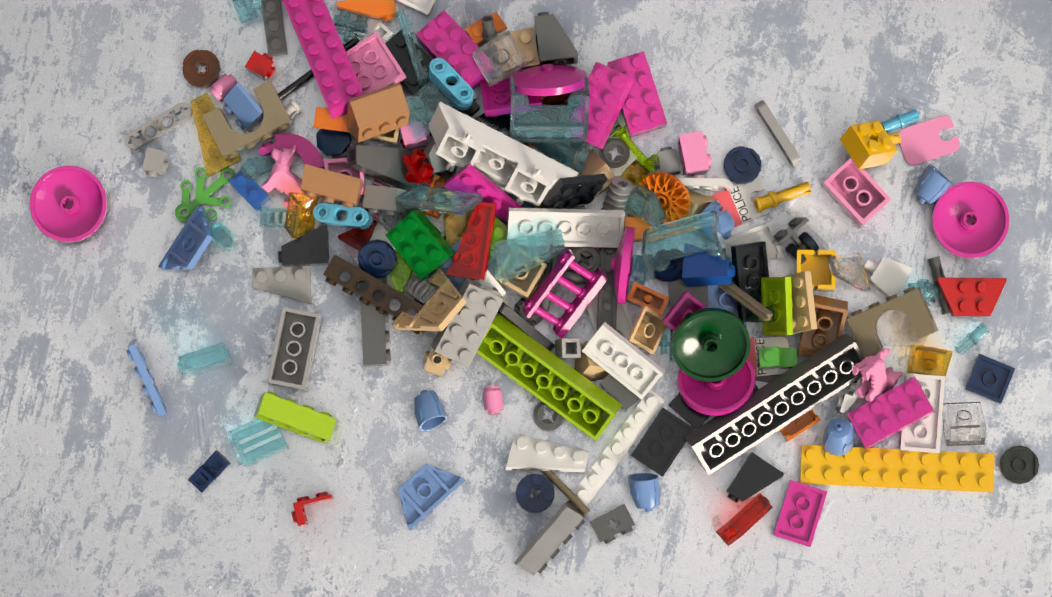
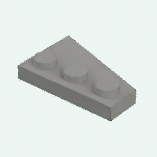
[252,266,312,304]

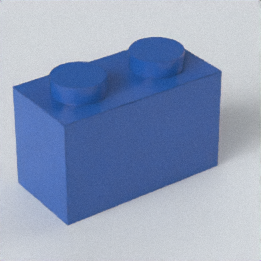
[228,169,270,212]

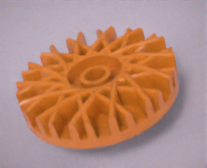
[634,172,691,228]

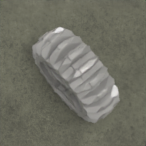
[404,275,437,306]

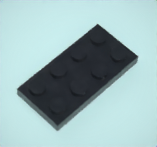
[731,241,769,322]

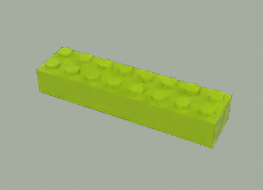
[476,313,622,441]

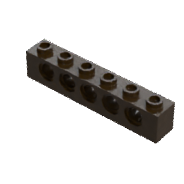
[323,255,426,335]

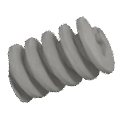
[601,176,634,212]

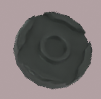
[999,446,1039,484]

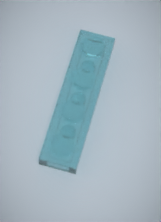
[396,9,429,87]

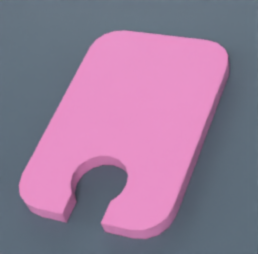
[897,116,960,166]

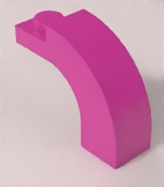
[258,133,325,169]

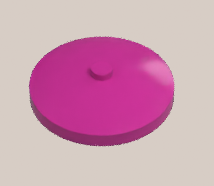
[510,64,587,96]
[30,166,108,243]
[932,182,1009,259]
[610,227,635,304]
[678,359,755,416]

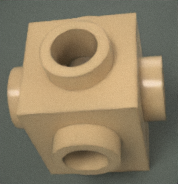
[423,348,452,377]

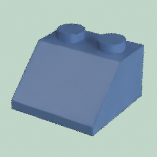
[223,82,264,132]

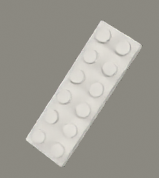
[506,208,625,248]

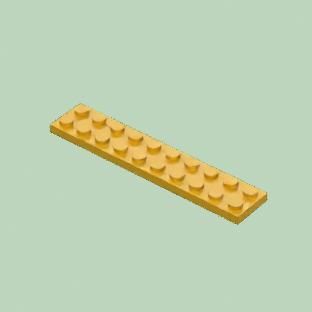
[800,445,995,492]

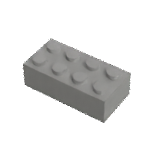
[431,277,504,367]
[267,307,322,391]

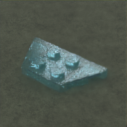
[406,81,458,143]

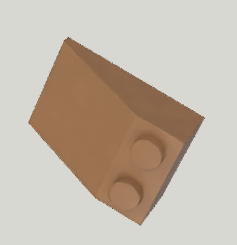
[798,294,848,357]

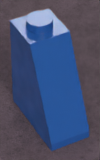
[682,244,735,287]

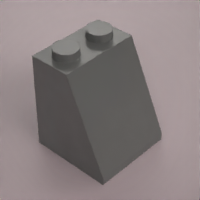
[534,12,578,65]

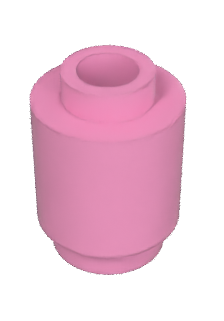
[209,73,238,101]
[482,386,504,414]

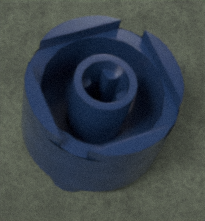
[516,474,555,513]

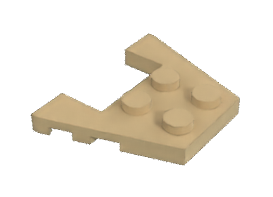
[391,269,466,331]

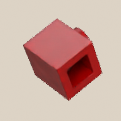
[245,50,276,81]

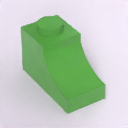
[758,347,798,370]

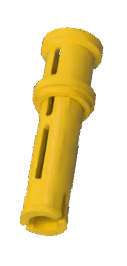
[753,181,811,213]

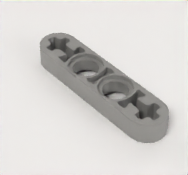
[754,100,802,167]
[125,103,192,150]

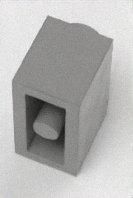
[362,185,408,216]

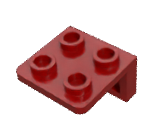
[291,491,334,527]

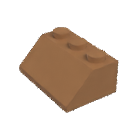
[347,82,409,143]
[300,164,364,208]

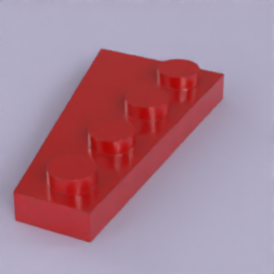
[446,201,497,281]

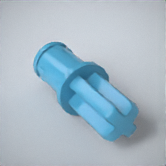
[881,109,920,132]

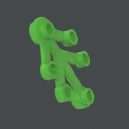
[175,167,236,222]

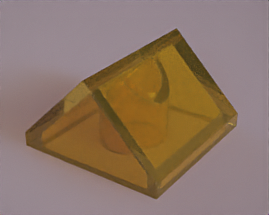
[285,192,318,239]
[906,344,952,377]

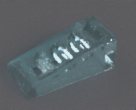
[240,155,275,180]
[259,207,300,229]

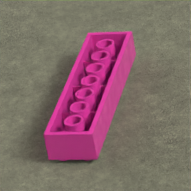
[282,0,364,119]

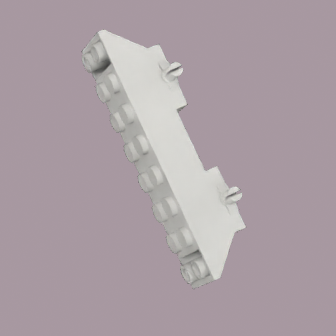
[428,102,579,207]

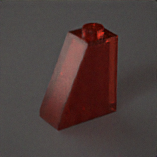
[716,493,773,546]

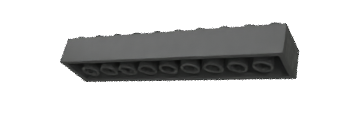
[684,334,864,475]

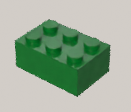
[385,209,455,280]

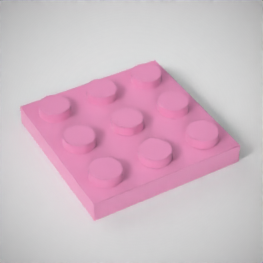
[346,32,407,94]

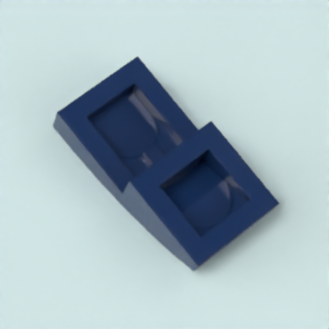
[188,450,231,493]

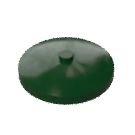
[672,308,751,382]

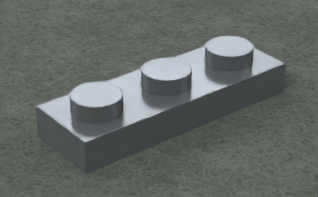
[261,0,288,56]

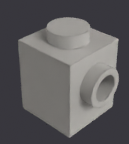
[142,147,169,178]
[654,147,680,175]
[555,338,582,359]

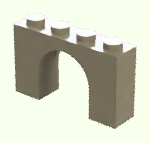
[202,80,293,159]
[847,286,939,359]

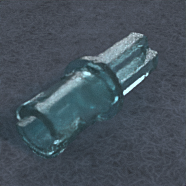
[955,323,990,355]

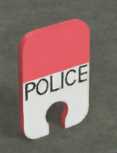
[711,179,771,227]
[748,337,790,377]

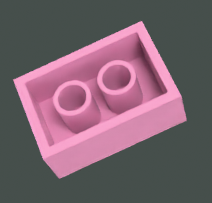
[821,158,891,227]

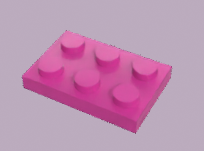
[773,480,827,547]

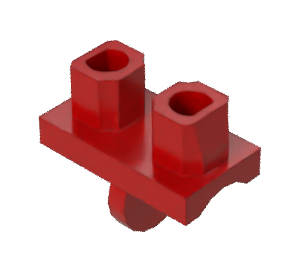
[401,150,434,184]

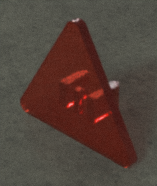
[338,220,377,251]

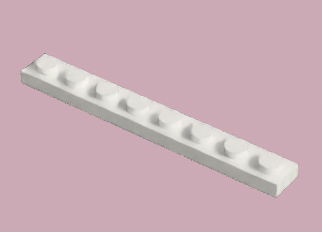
[567,390,665,506]

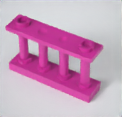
[523,249,608,339]

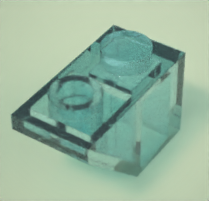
[624,184,667,227]
[211,220,237,252]
[630,254,652,284]

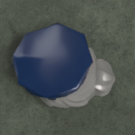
[316,129,364,159]

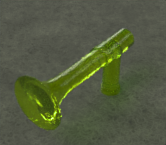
[612,124,659,173]

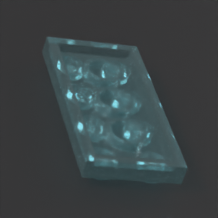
[395,185,482,216]

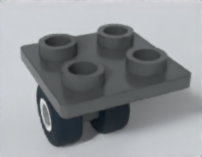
[772,217,819,264]

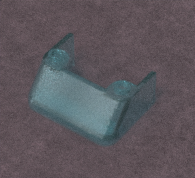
[510,77,590,143]
[641,211,726,280]

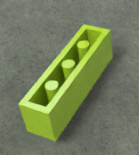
[254,391,337,444]

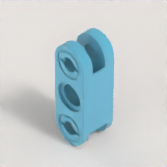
[428,58,474,110]
[313,203,373,230]

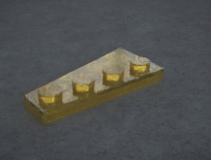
[190,93,242,178]

